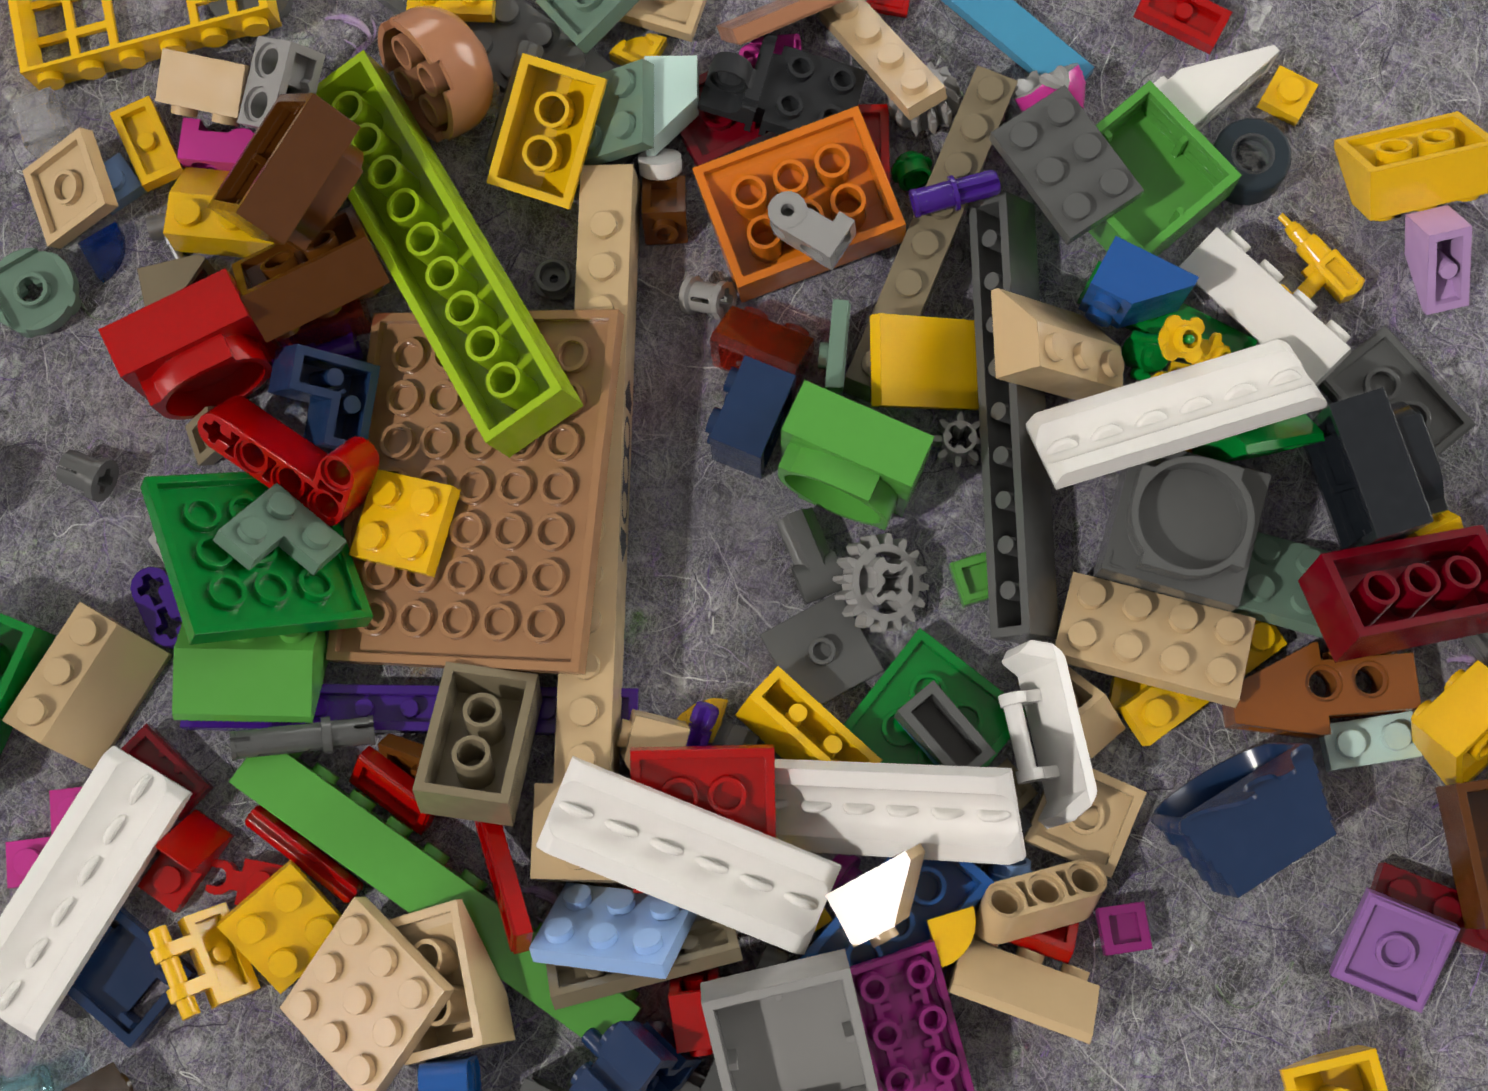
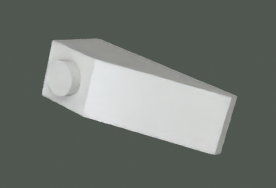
[1153,45,1280,130]

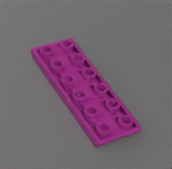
[850,939,975,1091]

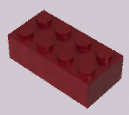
[1298,525,1488,663]

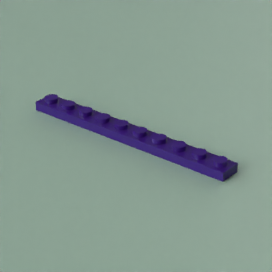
[180,684,640,735]

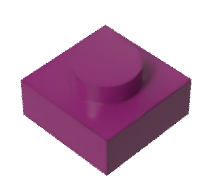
[1095,901,1153,956]

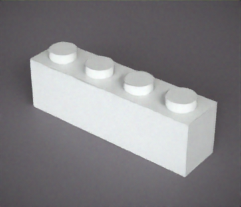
[1179,227,1352,387]

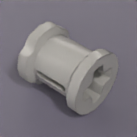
[678,275,737,321]

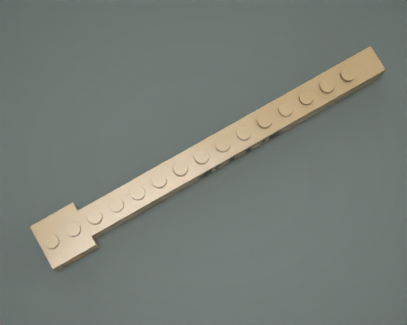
[530,164,641,883]

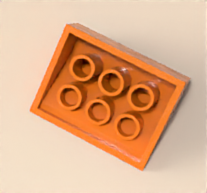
[692,106,906,303]

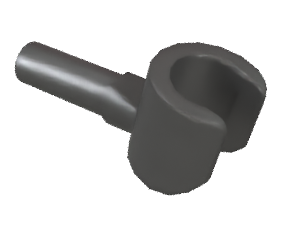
[146,214,185,259]

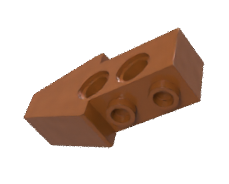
[1222,642,1421,739]

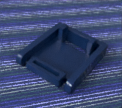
[67,906,198,1048]

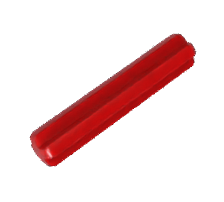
[245,805,364,903]

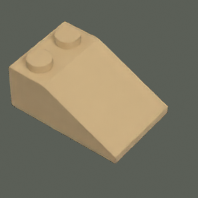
[389,899,516,1065]

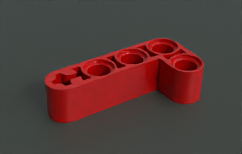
[197,395,380,526]

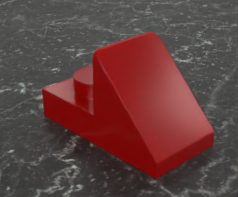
[137,809,235,913]

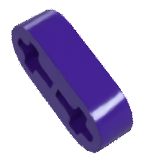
[130,567,182,649]

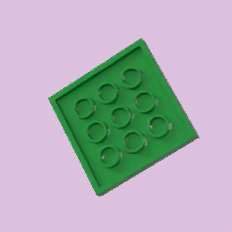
[140,472,374,645]

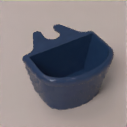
[1151,742,1337,898]

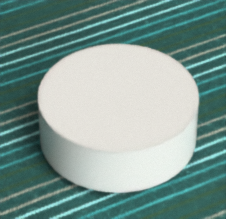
[638,148,682,181]

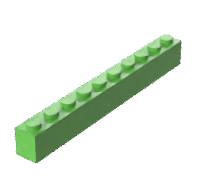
[229,752,643,1038]

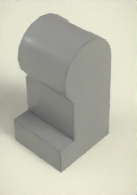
[768,191,856,271]

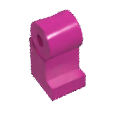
[177,118,255,171]

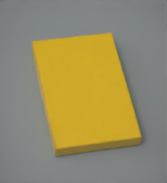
[870,313,979,411]

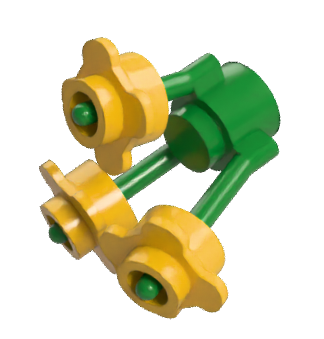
[1122,315,1231,381]

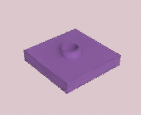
[1329,887,1460,1013]

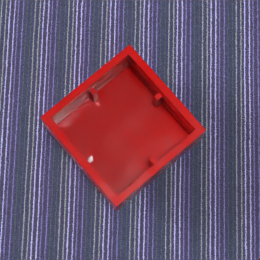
[98,268,279,420]

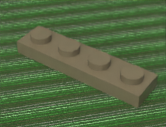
[546,918,743,1010]

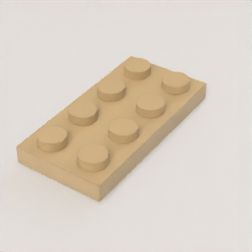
[1055,572,1256,708]

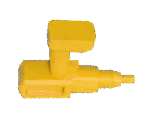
[1278,213,1365,304]

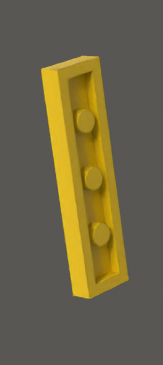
[1117,620,1287,747]

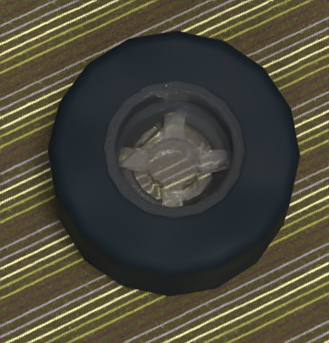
[1213,118,1292,206]

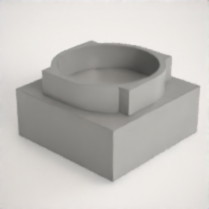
[700,949,879,1091]

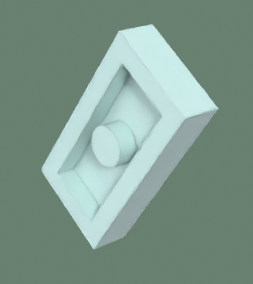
[1319,711,1422,772]

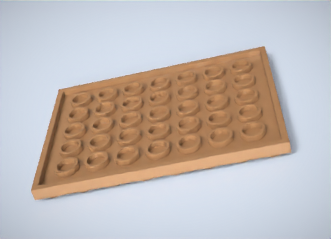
[326,309,625,675]

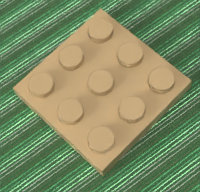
[280,896,455,1091]

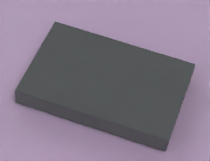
[1318,325,1476,457]

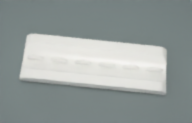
[1026,339,1327,490]
[0,746,193,1041]
[536,756,841,955]
[775,759,1026,865]

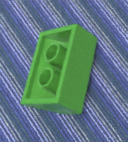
[172,623,328,723]

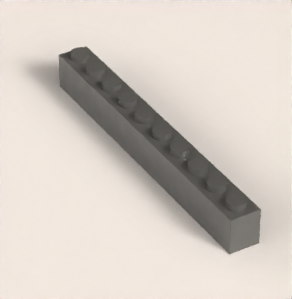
[968,190,1059,644]

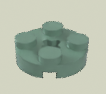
[0,248,81,338]

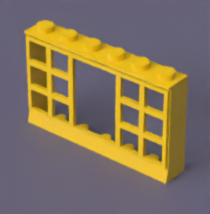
[8,0,282,91]

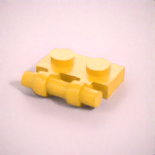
[148,902,261,1021]

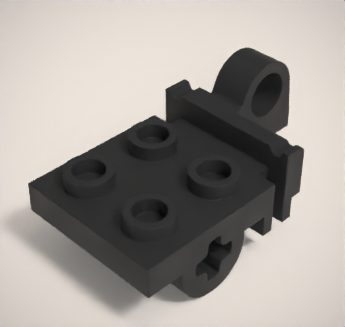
[697,33,867,136]

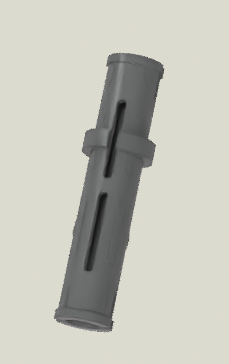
[230,715,375,761]

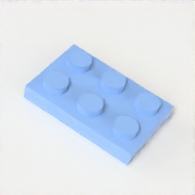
[529,882,697,979]

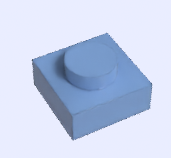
[104,152,147,215]

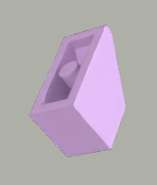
[1405,205,1472,315]

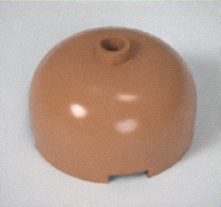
[378,6,494,142]

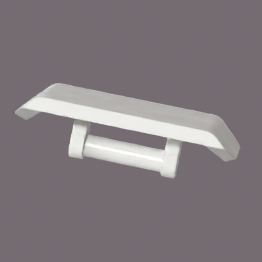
[998,640,1097,829]

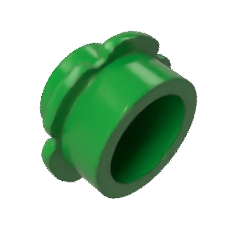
[891,151,932,191]

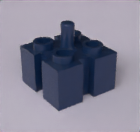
[569,1021,703,1091]

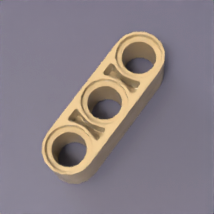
[975,860,1107,944]

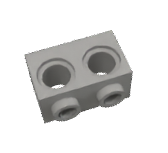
[237,36,326,129]

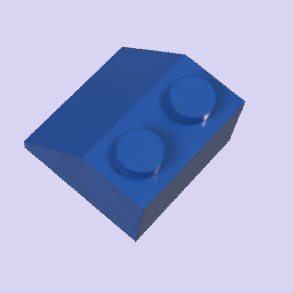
[1078,236,1199,329]

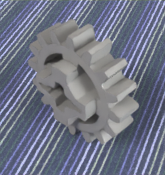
[832,533,929,633]

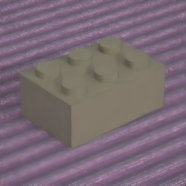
[412,661,543,827]

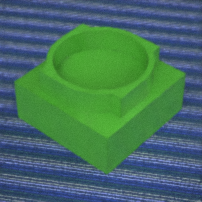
[1088,80,1242,256]
[778,380,935,531]

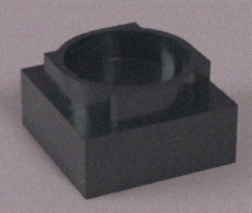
[1303,387,1449,550]

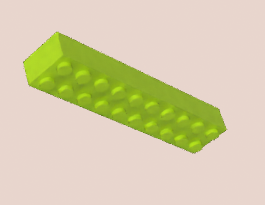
[316,50,584,458]

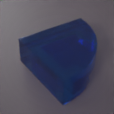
[78,221,126,283]

